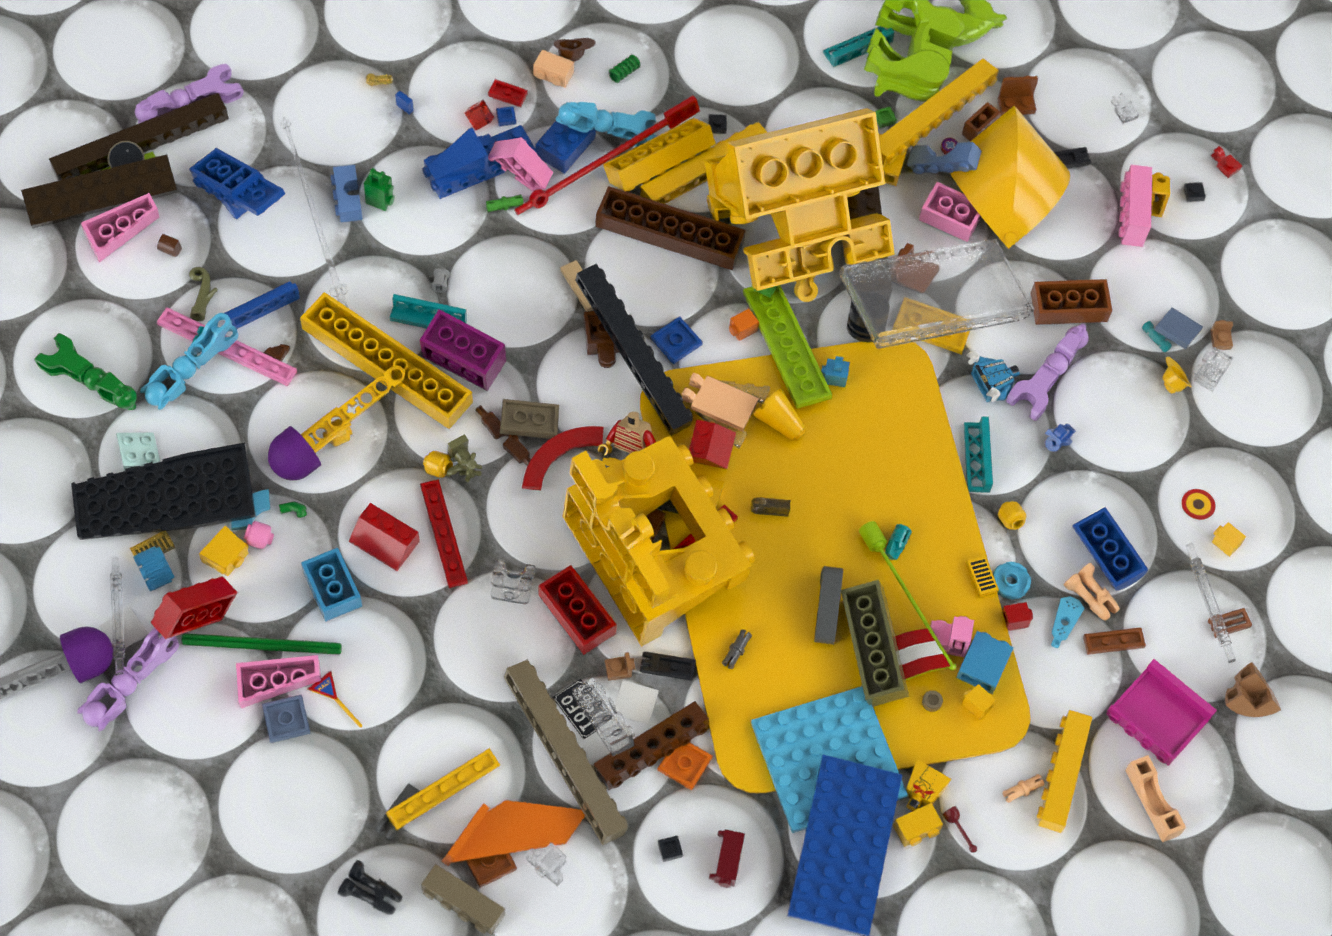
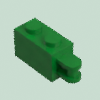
[364,168,395,211]

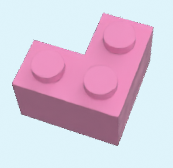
[930,616,974,657]

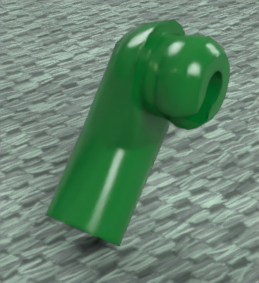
[279,501,307,518]

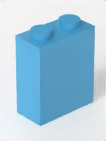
[956,631,1014,694]

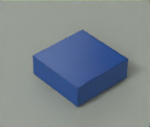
[395,91,414,114]
[496,106,516,126]

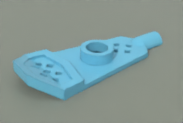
[1051,596,1085,648]

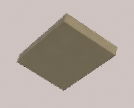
[500,399,559,439]

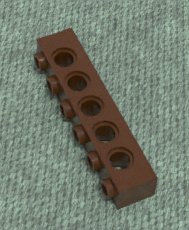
[594,701,709,791]

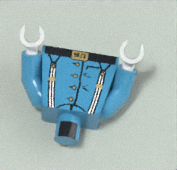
[966,350,1020,403]

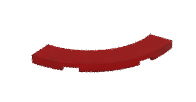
[522,426,604,491]

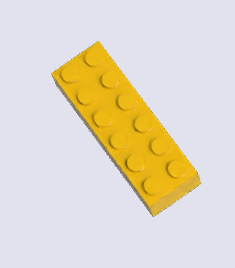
[603,117,716,191]

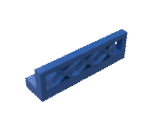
[224,281,300,329]

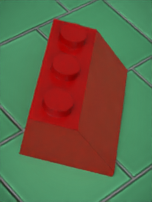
[349,503,420,571]

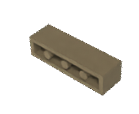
[421,864,505,935]

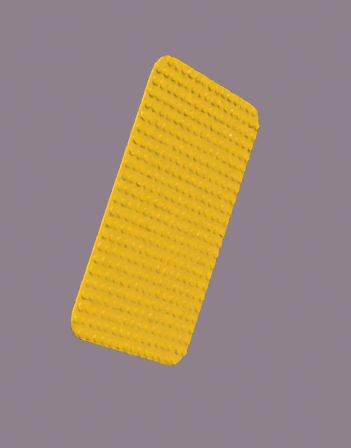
[640,337,1031,793]

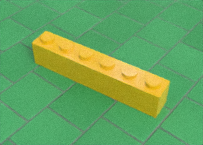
[1036,710,1092,833]

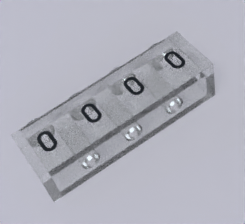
[573,678,635,757]

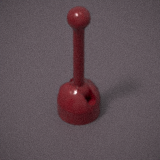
[942,806,977,853]

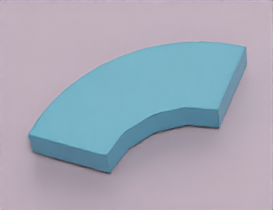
[231,489,270,531]

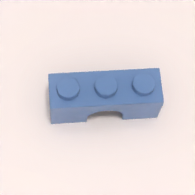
[331,165,362,223]

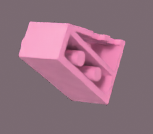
[488,137,553,191]

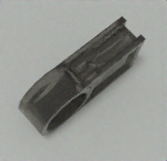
[751,497,791,517]

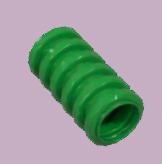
[608,54,641,83]

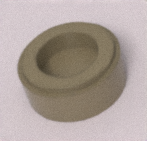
[922,691,943,712]

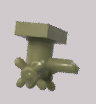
[446,434,482,482]

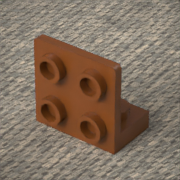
[997,76,1038,116]

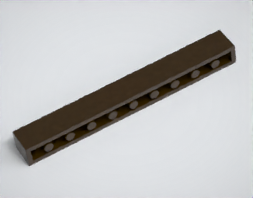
[49,93,229,181]

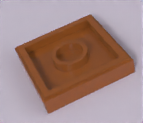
[466,853,517,888]

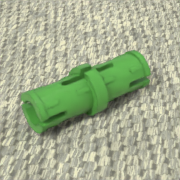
[486,194,524,212]

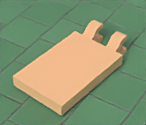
[682,373,759,432]

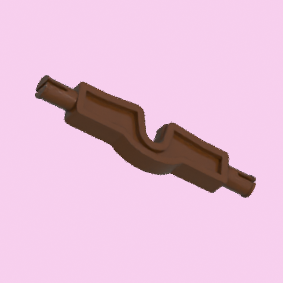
[475,405,531,466]

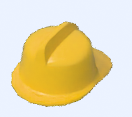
[1162,357,1192,394]

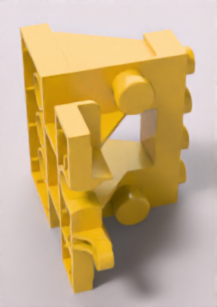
[704,108,895,302]
[562,435,755,647]

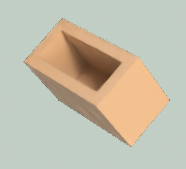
[533,50,574,88]

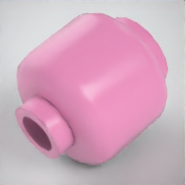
[244,521,274,549]

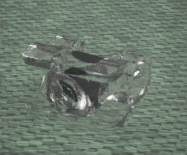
[491,559,535,604]

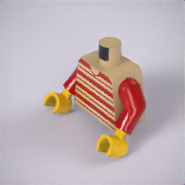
[598,412,656,455]

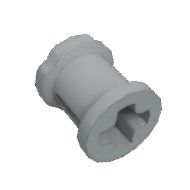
[431,268,450,293]

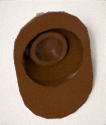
[553,38,596,61]

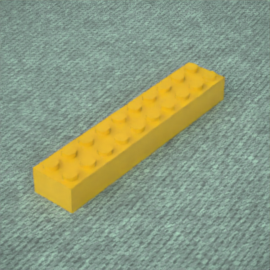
[300,292,473,429]

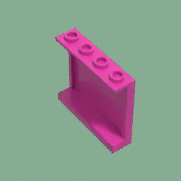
[1106,659,1217,766]

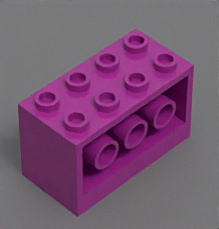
[420,309,506,392]

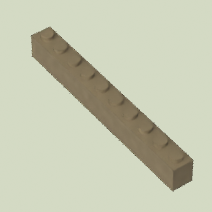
[503,659,628,845]

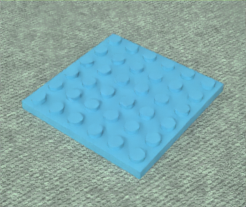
[751,686,908,833]

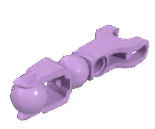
[135,64,244,123]
[1006,324,1089,421]
[77,628,179,732]

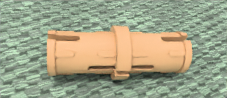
[1003,774,1044,803]

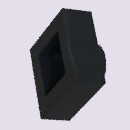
[708,114,727,134]
[1183,182,1206,202]
[657,835,683,862]

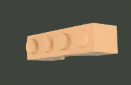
[1125,755,1186,843]

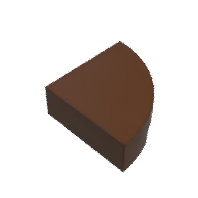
[264,344,290,362]

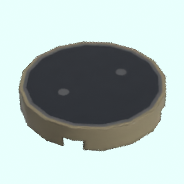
[108,141,145,168]

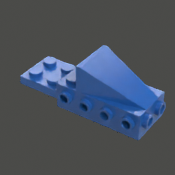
[422,125,537,199]
[189,148,285,220]

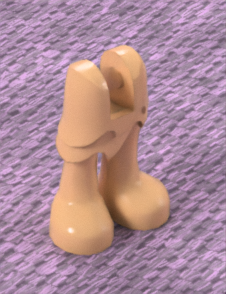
[1064,563,1120,621]

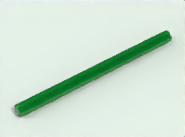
[181,633,342,655]

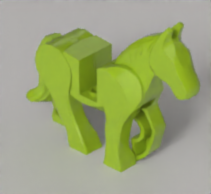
[864,0,1007,102]

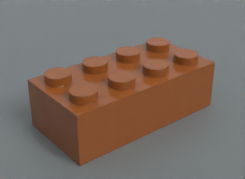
[1030,279,1113,325]

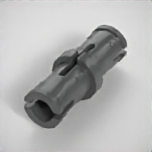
[722,629,752,669]

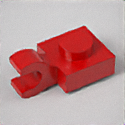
[1211,146,1242,179]

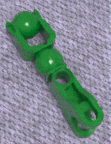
[34,333,137,410]

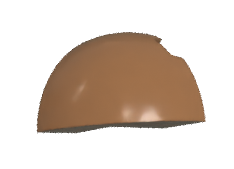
[1225,662,1281,717]

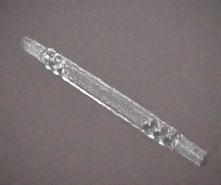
[1186,543,1236,663]
[110,557,125,676]

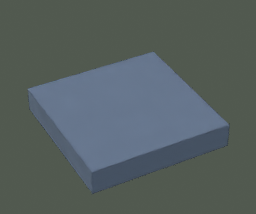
[1154,307,1203,349]
[262,694,311,743]

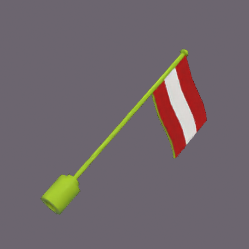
[859,521,956,680]

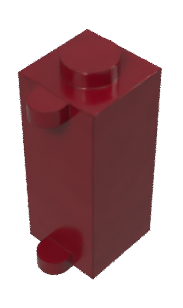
[709,829,745,888]

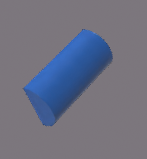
[1072,507,1148,591]

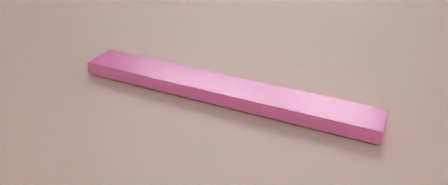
[157,308,297,387]

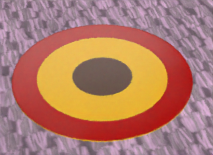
[1182,489,1216,520]

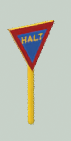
[307,671,363,728]

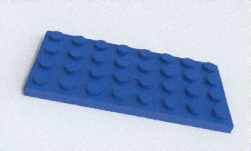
[787,754,902,936]

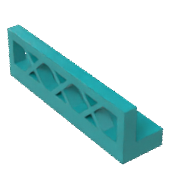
[823,26,895,67]
[390,294,467,329]
[963,416,993,493]

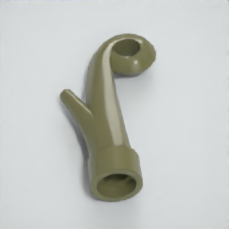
[189,267,218,321]

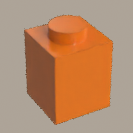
[729,308,759,341]

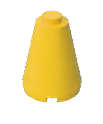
[753,388,805,440]

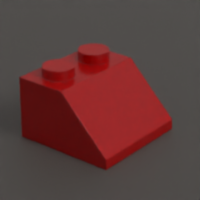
[689,420,736,469]

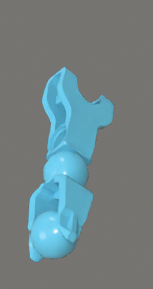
[555,102,657,147]
[140,313,239,410]

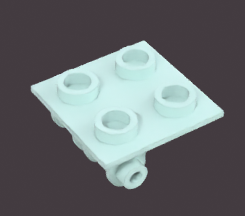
[116,433,160,470]

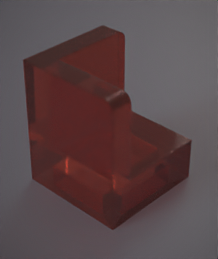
[464,100,494,130]

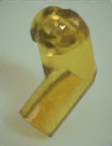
[366,73,393,86]

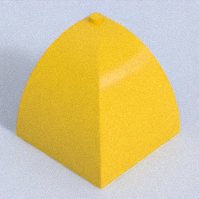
[950,105,1070,249]

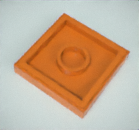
[657,742,713,790]

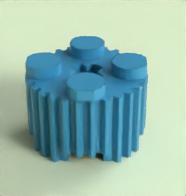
[133,546,175,591]

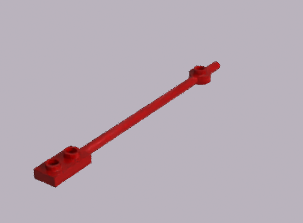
[514,95,700,216]

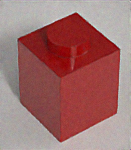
[1002,602,1033,631]

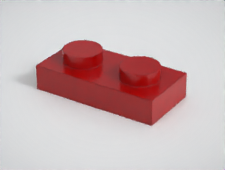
[488,79,528,107]

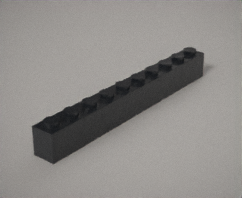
[575,263,693,436]

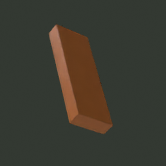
[1083,628,1146,655]

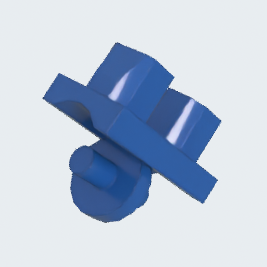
[1045,424,1076,452]

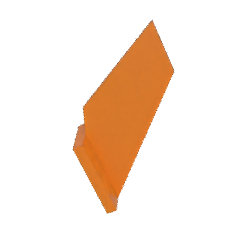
[441,800,585,866]

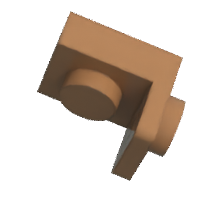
[1210,320,1233,350]
[605,652,635,681]

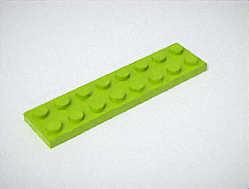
[743,285,832,409]

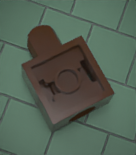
[583,311,619,368]

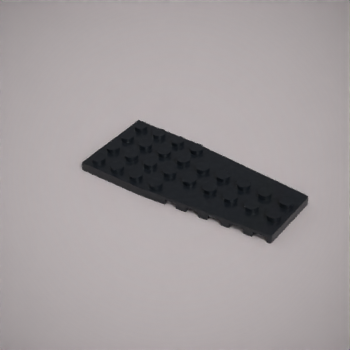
[71,442,256,540]

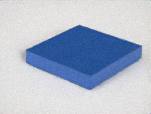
[650,316,703,364]

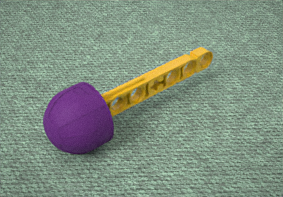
[268,366,405,480]

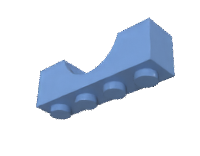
[907,142,982,174]

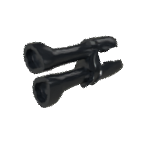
[337,860,403,915]

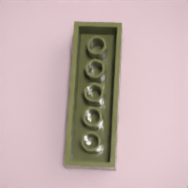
[841,579,909,706]

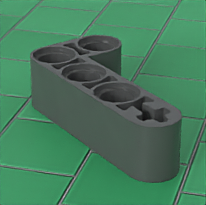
[814,566,843,645]

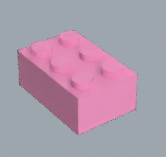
[919,182,981,242]

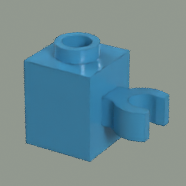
[821,356,850,387]

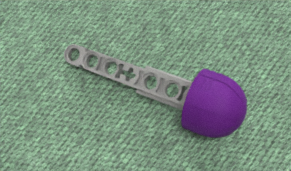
[0,627,113,699]

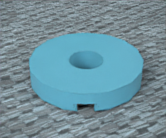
[993,562,1031,600]

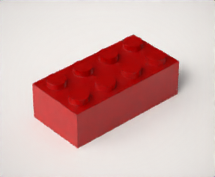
[538,565,617,655]
[150,576,238,639]

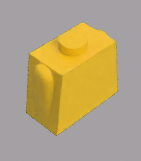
[199,526,249,576]

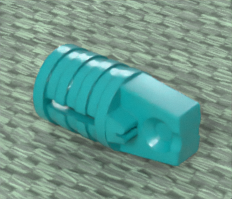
[885,524,912,560]

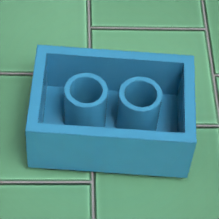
[301,548,362,622]

